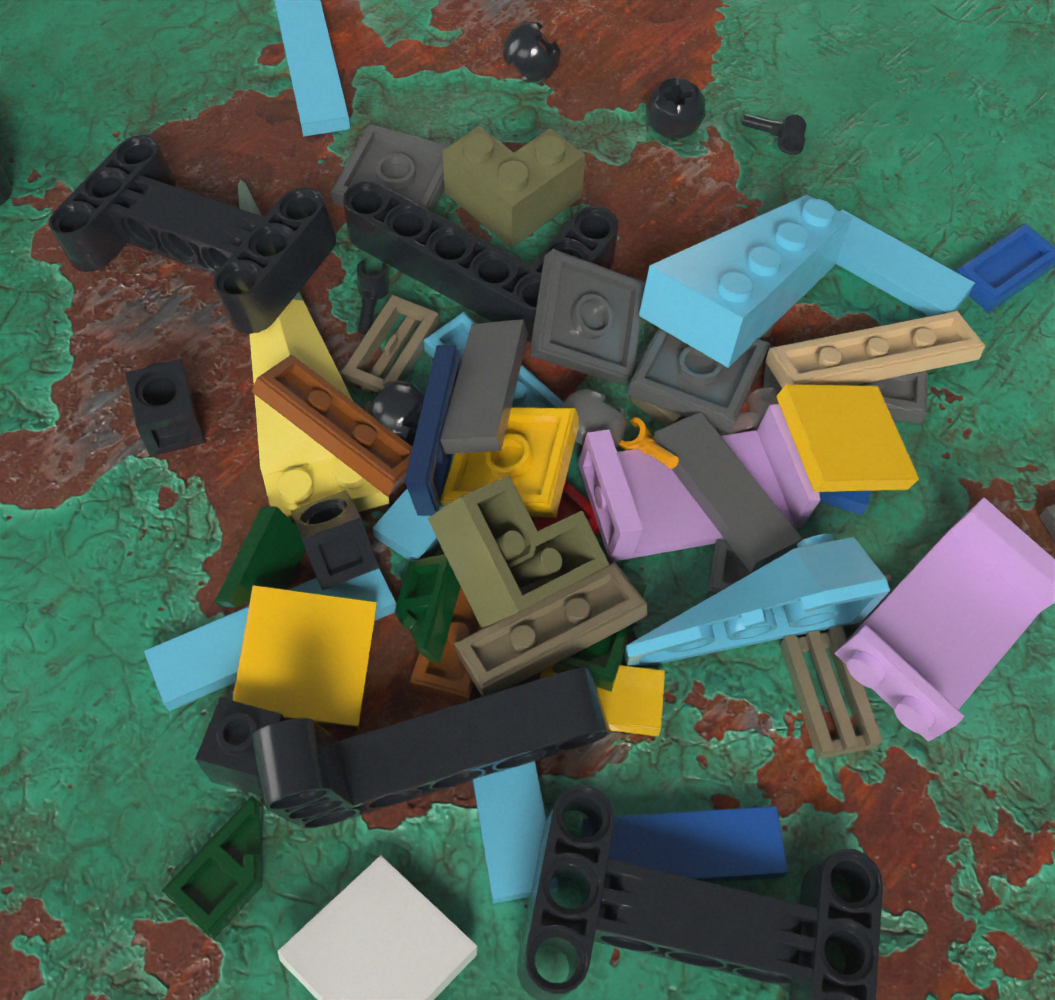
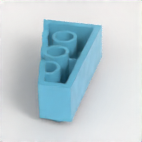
[639,195,852,368]

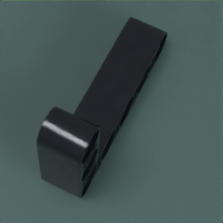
[343,181,619,342]
[251,668,611,829]

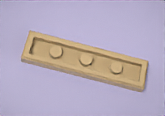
[766,311,985,388]

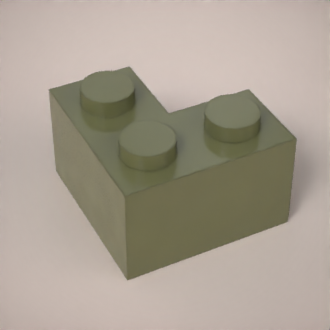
[442,126,586,249]
[427,476,609,629]

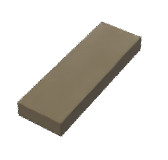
[454,562,648,697]

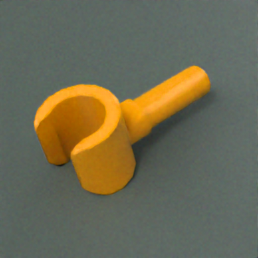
[618,417,679,469]

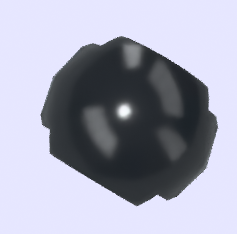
[503,22,561,83]
[646,77,705,140]
[365,380,425,447]

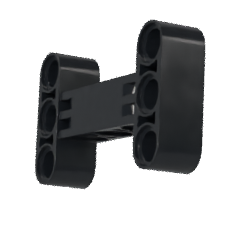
[49,135,336,334]
[517,785,883,1000]

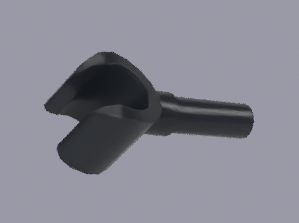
[742,114,806,155]
[357,261,389,334]

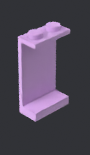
[578,404,821,562]
[834,497,1055,742]

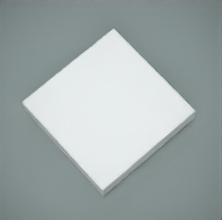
[278,855,477,1000]

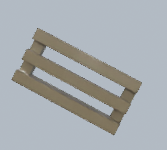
[341,295,440,396]
[780,626,883,760]

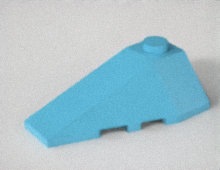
[624,534,890,668]

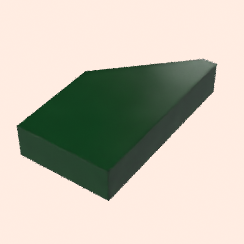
[214,506,305,607]
[394,554,461,663]
[162,796,263,940]

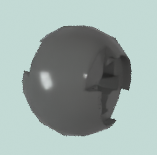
[560,389,627,451]

